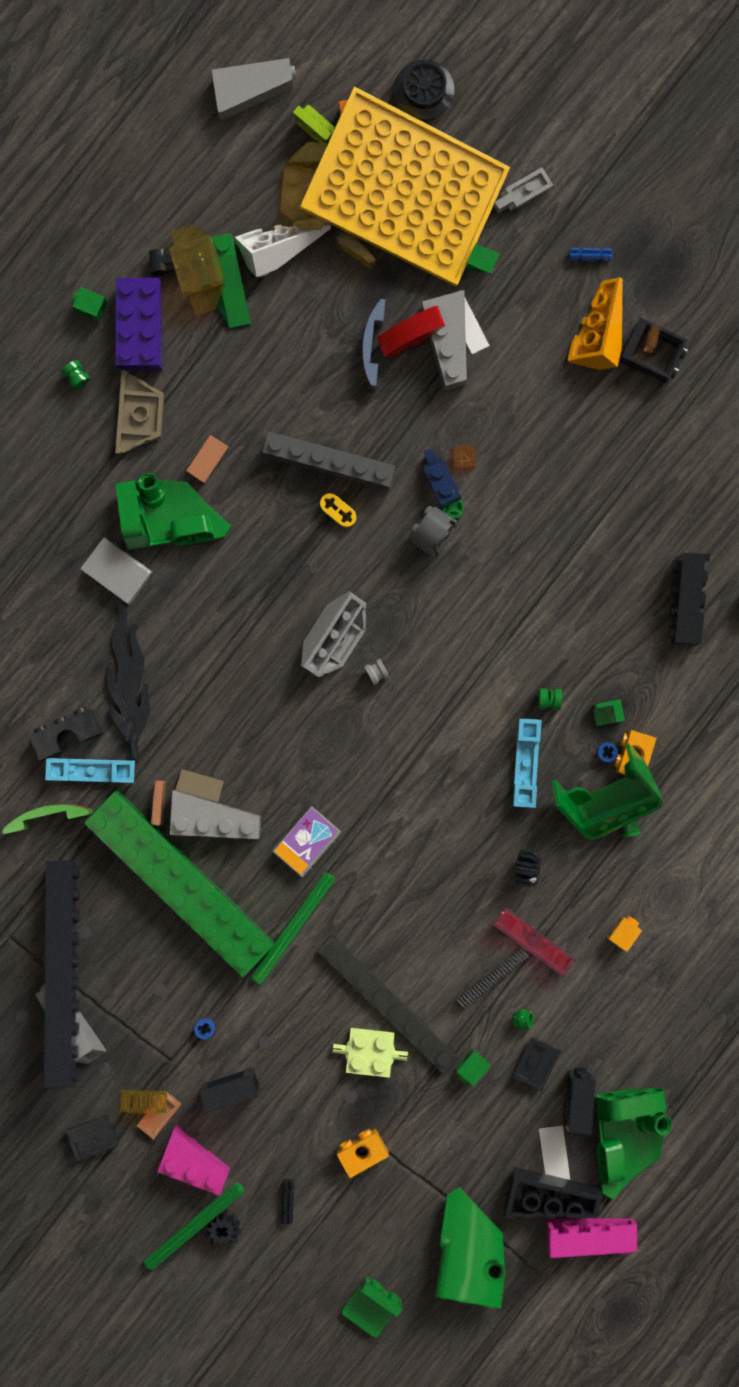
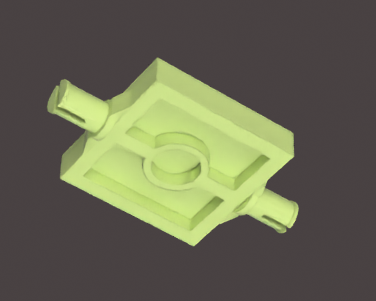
[333,1028,408,1077]

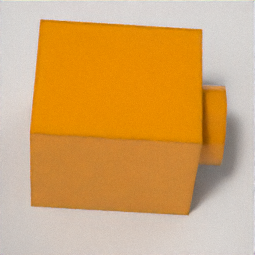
[606,916,642,952]

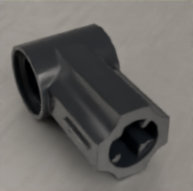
[149,249,193,276]

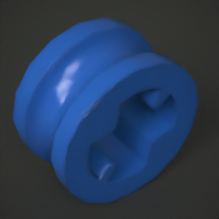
[597,743,618,762]
[194,1018,215,1039]

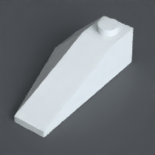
[235,217,331,277]

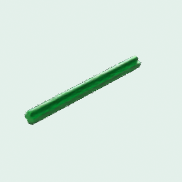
[252,872,335,985]
[144,1182,244,1270]

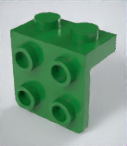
[342,1276,402,1337]

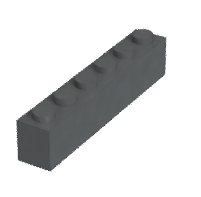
[263,431,396,491]

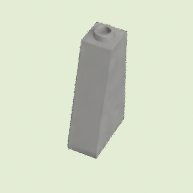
[212,58,297,120]
[35,984,107,1064]

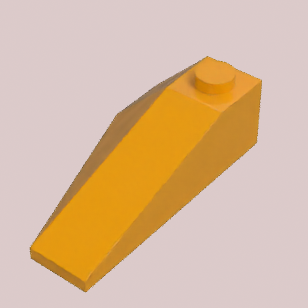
[567,277,623,370]

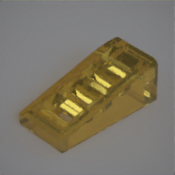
[336,230,376,269]
[121,1089,167,1114]

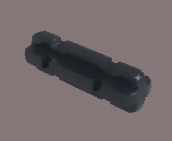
[281,1179,294,1224]

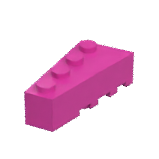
[546,1218,637,1258]

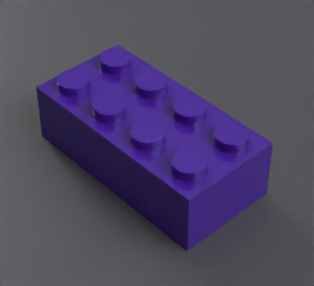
[116,278,163,371]

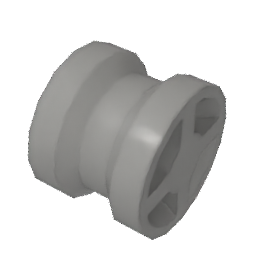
[364,658,390,685]

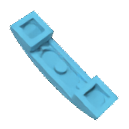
[513,719,542,808]
[45,758,135,783]

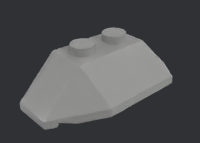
[301,591,366,677]

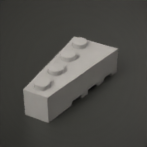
[421,290,467,391]
[170,790,261,839]

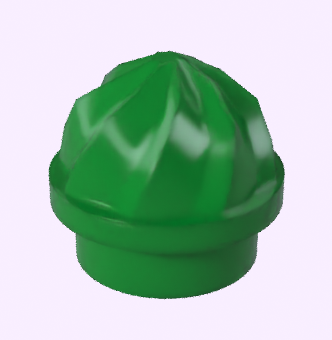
[512,1009,534,1031]

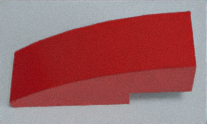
[377,306,446,357]

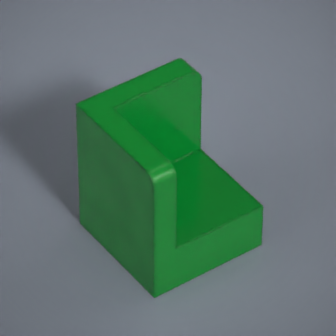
[466,244,500,274]
[592,699,625,726]

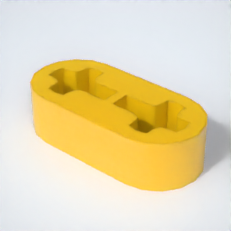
[320,493,356,528]

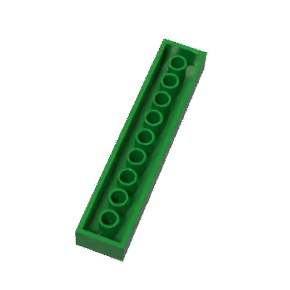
[84,791,275,977]

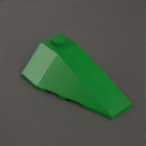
[191,233,251,329]

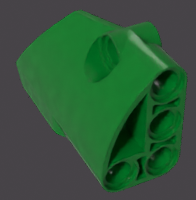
[116,473,232,551]
[595,1088,672,1199]
[435,1187,506,1309]

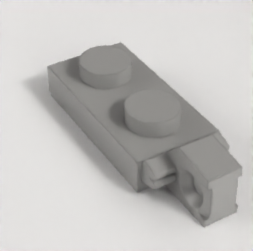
[494,167,553,213]

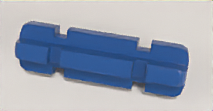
[569,248,612,261]

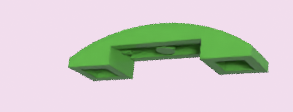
[2,804,93,834]

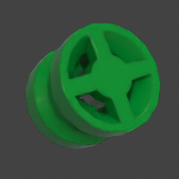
[442,500,464,520]

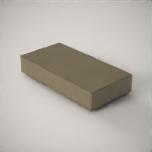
[176,769,224,802]

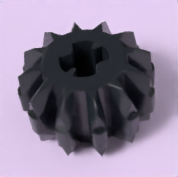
[514,850,542,887]
[204,1209,242,1249]

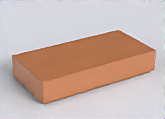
[187,435,229,484]
[151,780,166,825]
[137,1090,182,1140]

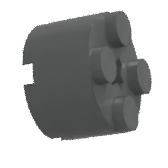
[410,506,458,558]

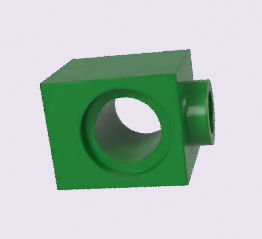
[72,287,108,322]
[456,1048,491,1087]

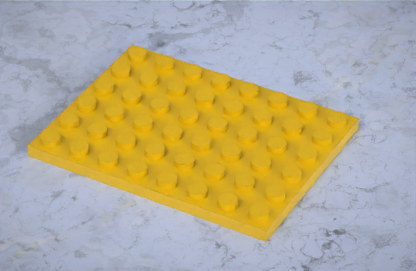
[300,87,510,287]

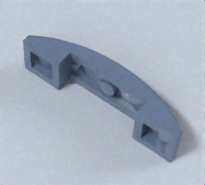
[362,299,385,390]

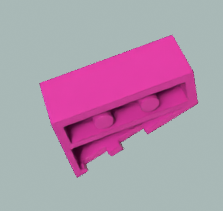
[158,1124,230,1195]

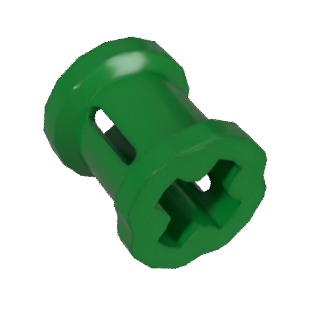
[621,821,641,838]

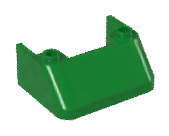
[552,743,663,840]

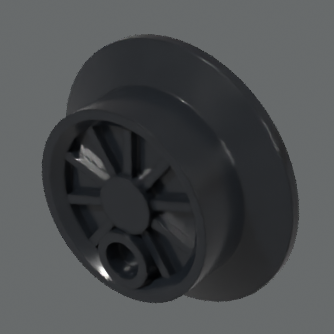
[394,60,454,120]

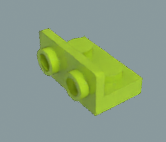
[293,105,335,149]

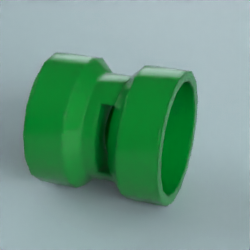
[60,360,91,391]
[538,688,562,711]

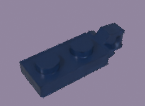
[423,448,461,508]

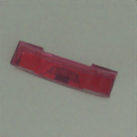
[493,907,576,977]

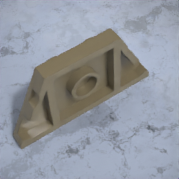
[115,370,165,455]

